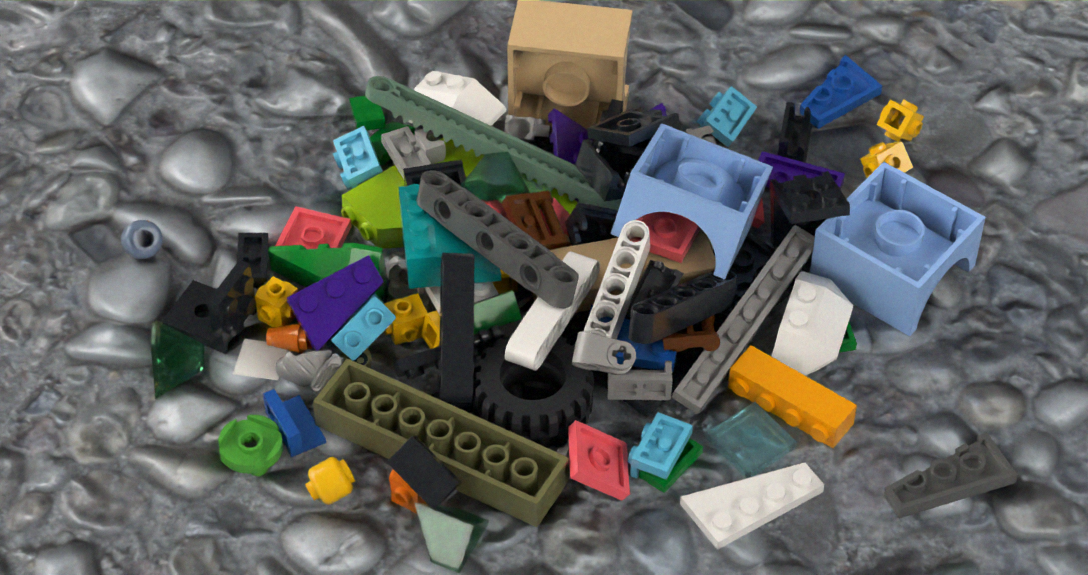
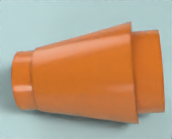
[266,323,313,354]

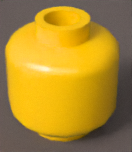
[305,457,356,505]

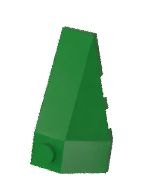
[268,243,387,299]

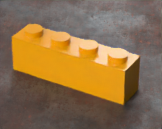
[728,345,857,448]

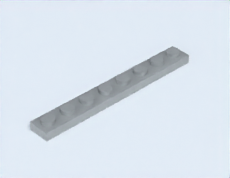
[671,225,815,414]

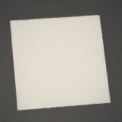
[233,339,288,380]

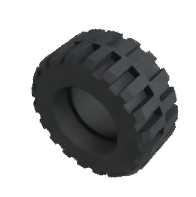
[473,333,594,448]

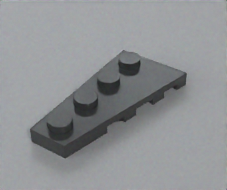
[884,432,1017,519]

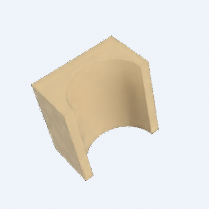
[507,0,632,132]

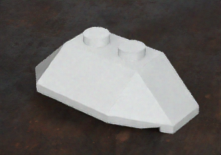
[408,71,506,126]
[771,271,853,376]

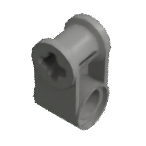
[572,331,636,375]

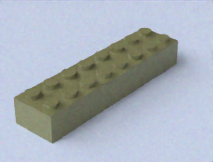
[313,358,569,527]

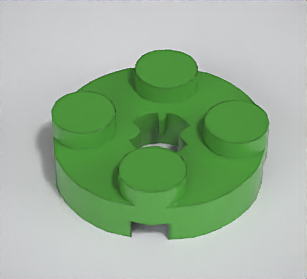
[218,415,283,476]

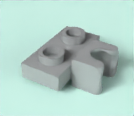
[493,115,552,141]
[381,126,446,179]

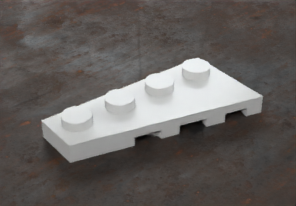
[680,462,824,550]

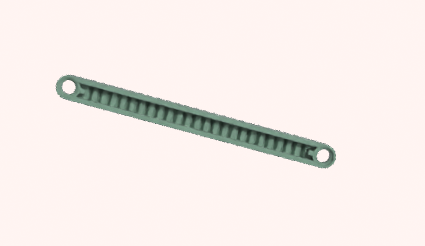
[365,76,622,210]

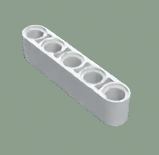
[584,220,650,340]
[505,251,600,371]

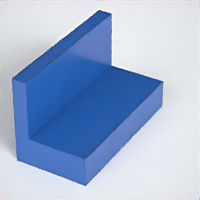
[263,389,326,458]

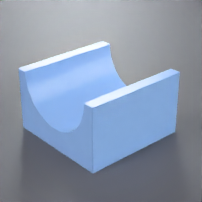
[611,123,773,279]
[810,162,986,336]

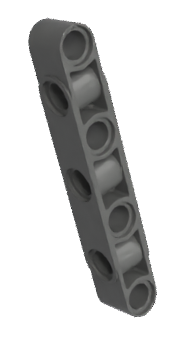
[417,170,579,308]

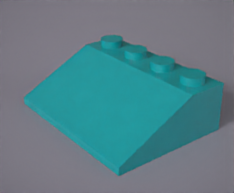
[399,184,501,289]

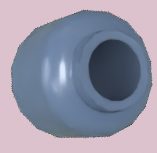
[121,220,163,259]

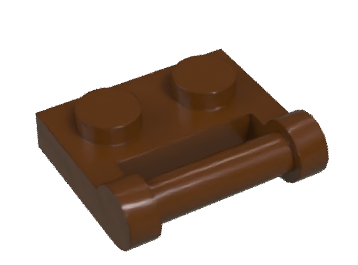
[502,191,571,250]
[662,315,720,352]

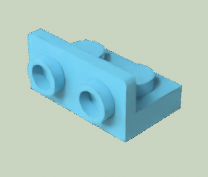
[696,86,757,147]
[333,126,383,189]
[331,293,396,361]
[628,412,693,480]

